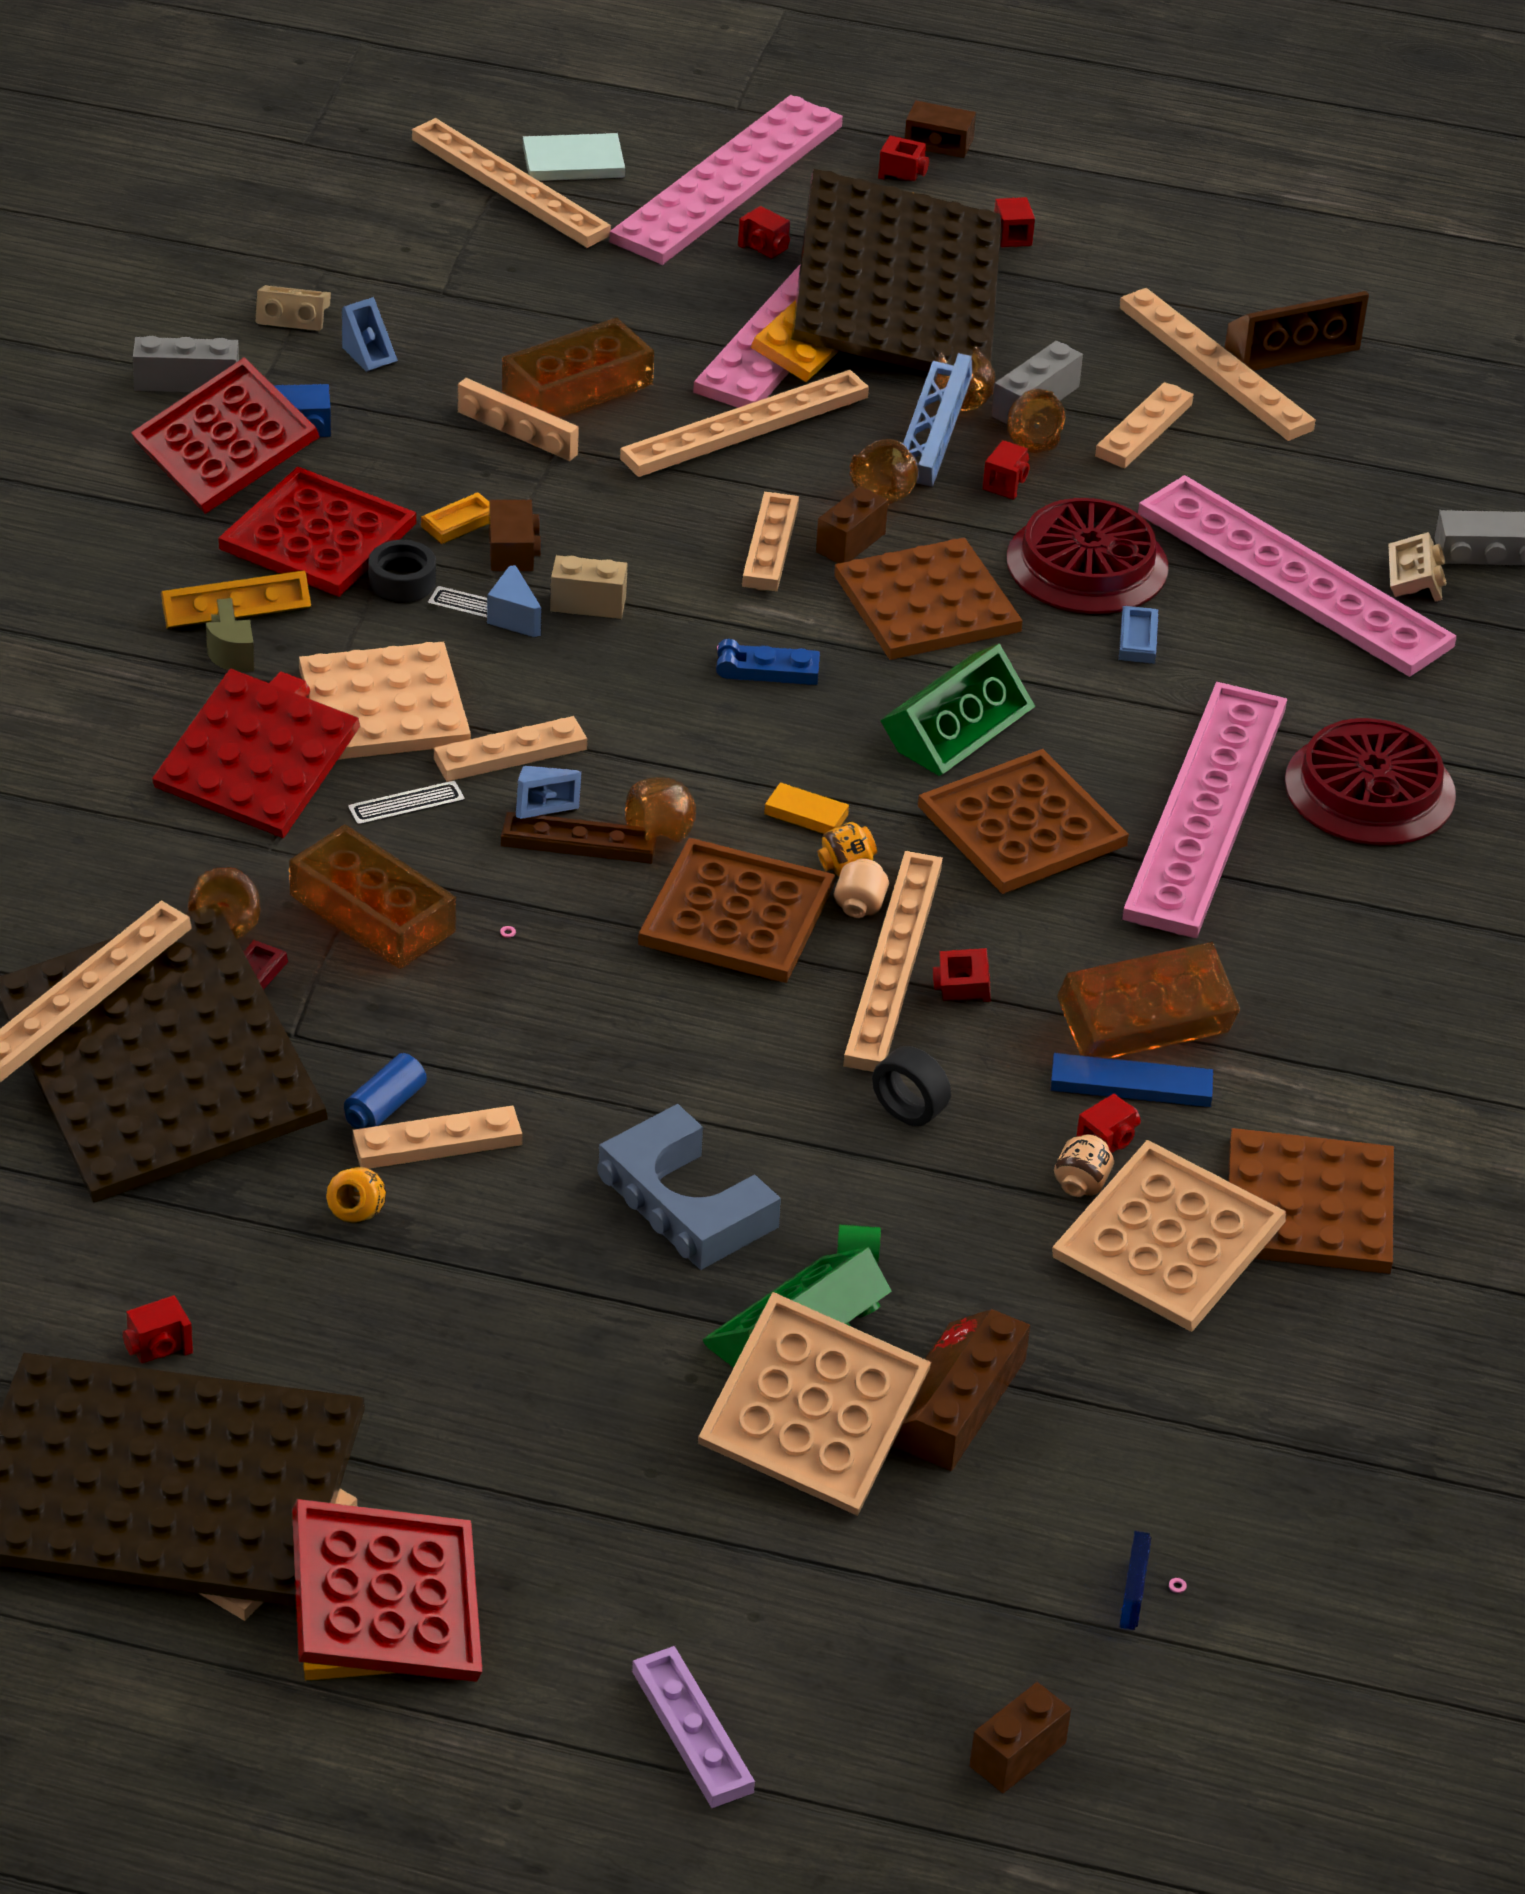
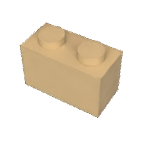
[550,555,627,619]

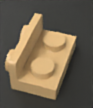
[255,285,331,331]
[1388,532,1446,602]

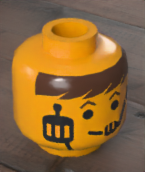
[817,822,877,876]
[326,1167,387,1223]

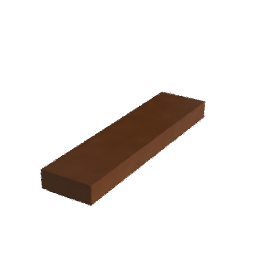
[501,812,658,864]

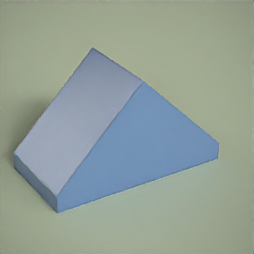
[342,297,398,372]
[487,565,541,637]
[516,766,581,819]

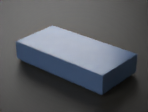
[1119,606,1158,664]

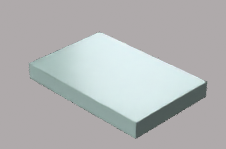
[523,133,625,181]

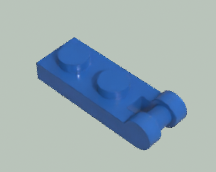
[716,639,820,685]

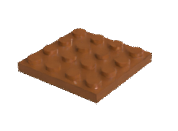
[834,537,1023,660]
[918,749,1129,894]
[638,838,835,983]
[1228,1128,1394,1274]

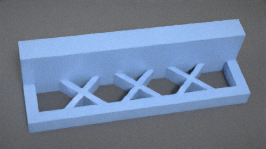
[893,353,972,487]

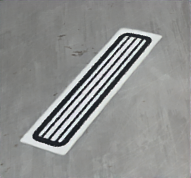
[428,586,487,617]
[348,781,465,824]

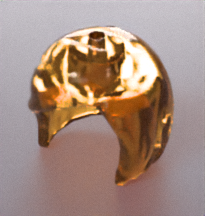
[935,346,996,411]
[1007,389,1066,454]
[849,439,918,505]
[624,777,696,842]
[188,867,261,939]

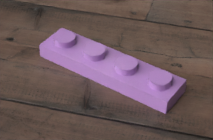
[632,1646,755,1808]

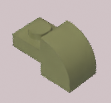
[206,598,254,672]

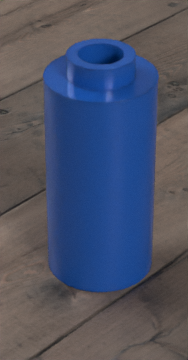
[344,1053,427,1129]

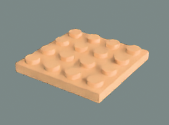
[299,642,471,760]
[1052,1140,1286,1332]
[698,1292,931,1516]

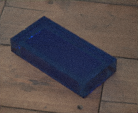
[1119,1531,1152,1630]

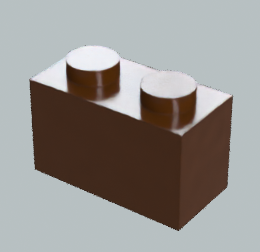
[904,100,976,158]
[816,486,888,563]
[489,500,541,571]
[969,1682,1071,1794]

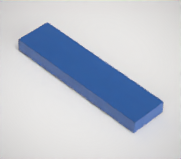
[1051,1053,1213,1107]

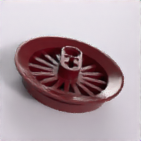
[1006,498,1168,614]
[1285,718,1456,845]

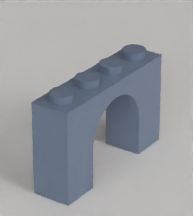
[597,1104,781,1270]

